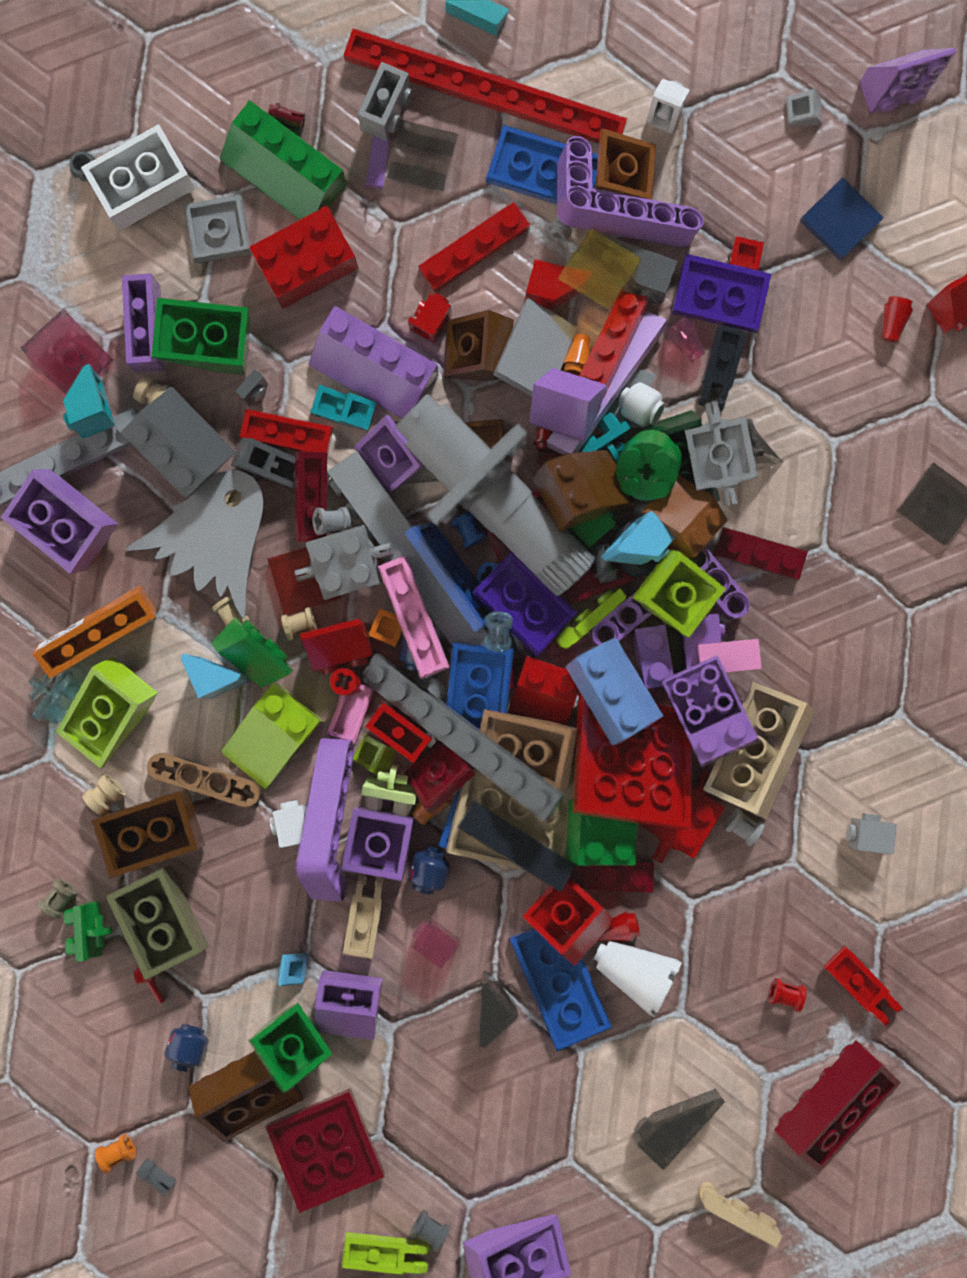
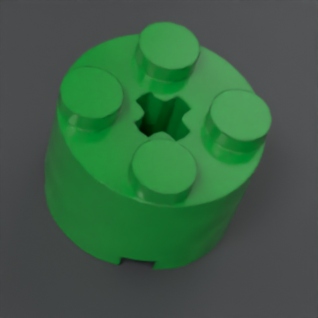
[616,430,682,500]

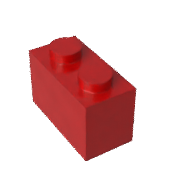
[365,702,433,763]

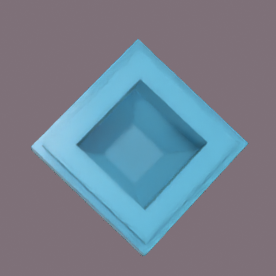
[278,953,308,986]

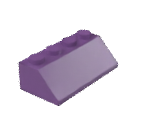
[308,306,439,419]

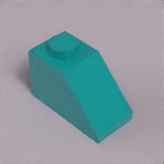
[63,364,115,439]

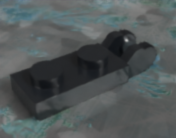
[698,324,747,411]

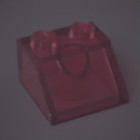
[20,308,113,395]

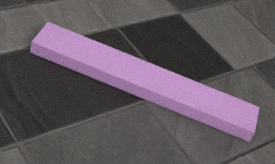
[547,311,667,455]

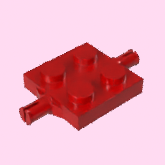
[642,771,725,864]

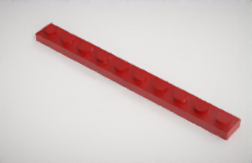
[343,28,628,144]

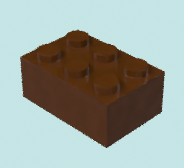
[92,789,206,878]

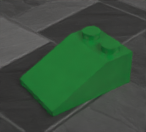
[151,298,251,375]

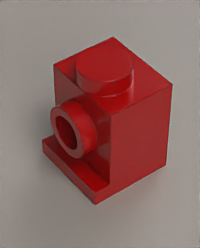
[408,293,452,344]

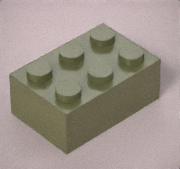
[106,865,209,980]

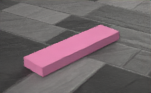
[378,555,450,679]

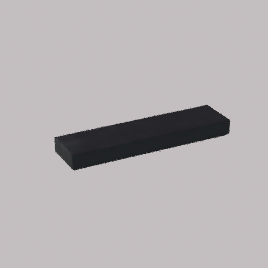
[456,801,576,892]

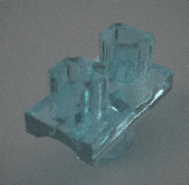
[28,669,82,725]

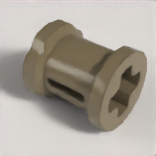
[37,878,78,919]

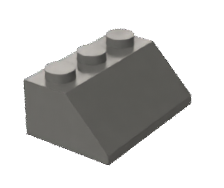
[121,387,236,498]

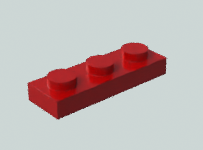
[240,409,333,453]

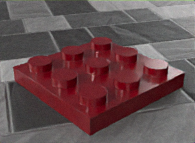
[265,1088,385,1214]

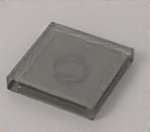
[896,462,967,545]

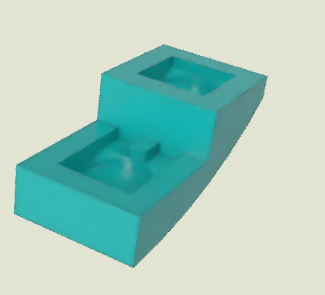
[310,385,377,431]

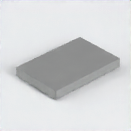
[493,298,578,397]

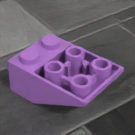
[860,48,956,113]
[662,655,758,767]

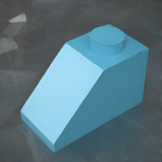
[601,511,675,565]

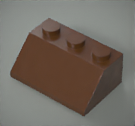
[188,1050,304,1143]

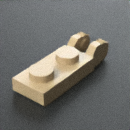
[343,873,385,960]

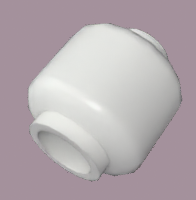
[619,382,665,427]

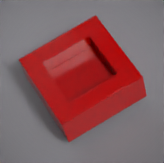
[728,236,764,270]

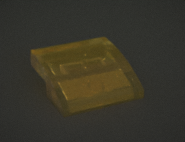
[558,228,641,310]

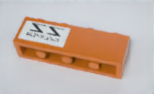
[32,585,157,679]

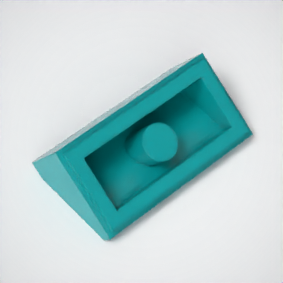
[445,0,509,37]

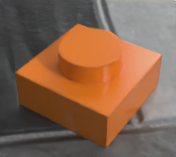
[368,608,403,647]

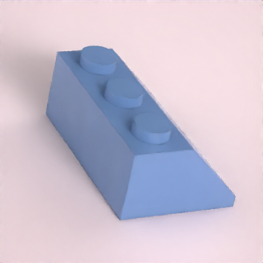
[566,638,663,746]

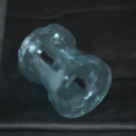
[484,611,513,652]

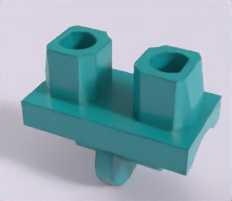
[580,412,630,465]

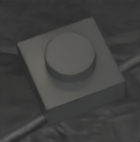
[235,369,268,406]

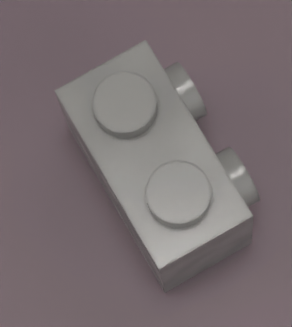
[357,62,413,142]

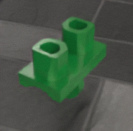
[63,901,113,962]

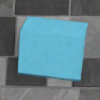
[181,653,250,699]

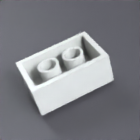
[81,124,195,231]

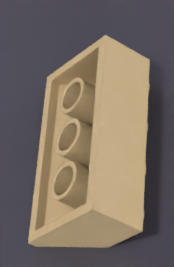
[703,682,815,820]

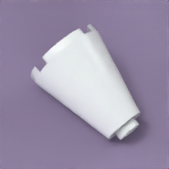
[594,941,682,1018]

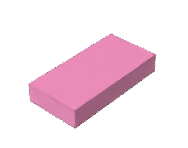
[696,639,762,672]
[327,678,375,744]

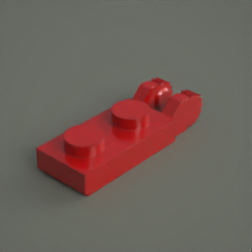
[823,946,903,1027]

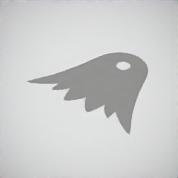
[125,470,263,619]

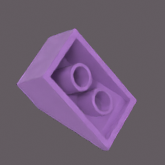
[463,1214,571,1278]

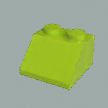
[632,549,726,638]

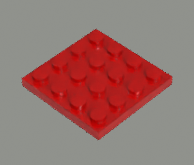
[573,693,692,830]

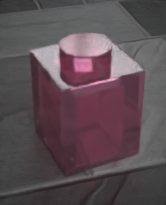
[412,918,460,969]

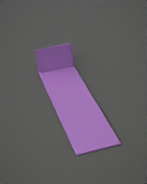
[365,134,391,190]

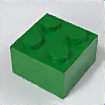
[565,799,637,865]

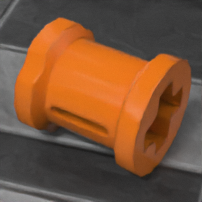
[95,1133,136,1174]

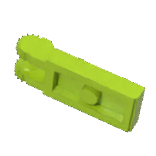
[555,588,626,650]
[342,1232,430,1275]

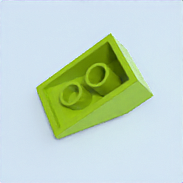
[56,657,158,768]
[221,683,324,790]

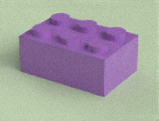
[1,469,118,574]

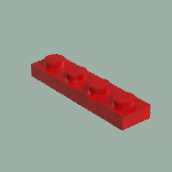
[418,202,530,293]
[579,291,649,397]

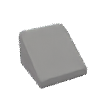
[786,88,823,127]

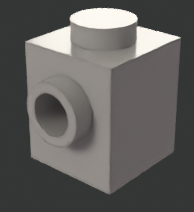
[846,813,897,855]

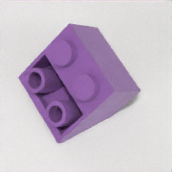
[315,970,383,1040]

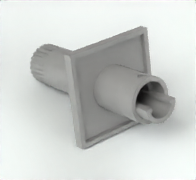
[395,394,595,596]

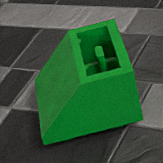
[211,617,293,688]

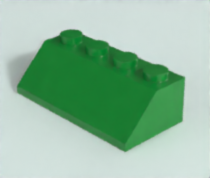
[219,100,347,220]

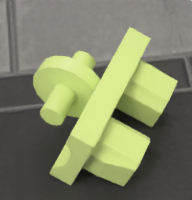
[361,764,417,817]

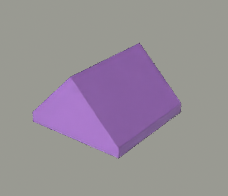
[529,368,608,442]
[354,415,426,495]

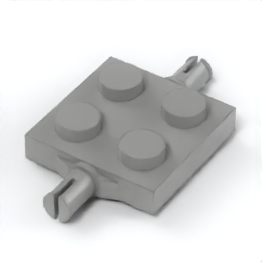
[685,401,758,506]
[295,525,394,600]

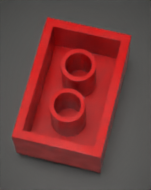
[249,206,359,309]

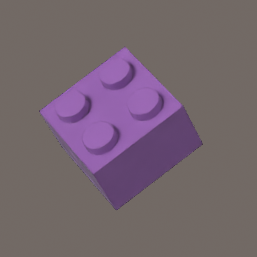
[341,806,415,881]

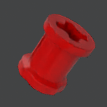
[330,668,361,696]
[768,978,807,1012]

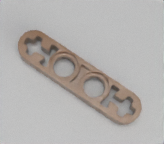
[147,753,262,807]

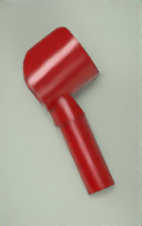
[133,966,165,1004]

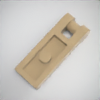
[698,1182,782,1248]

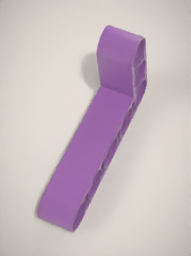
[557,136,704,247]
[590,547,750,647]
[296,738,354,902]

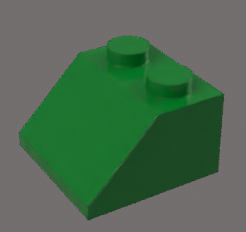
[248,1003,332,1093]

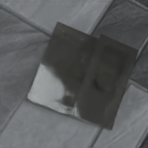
[387,120,458,192]

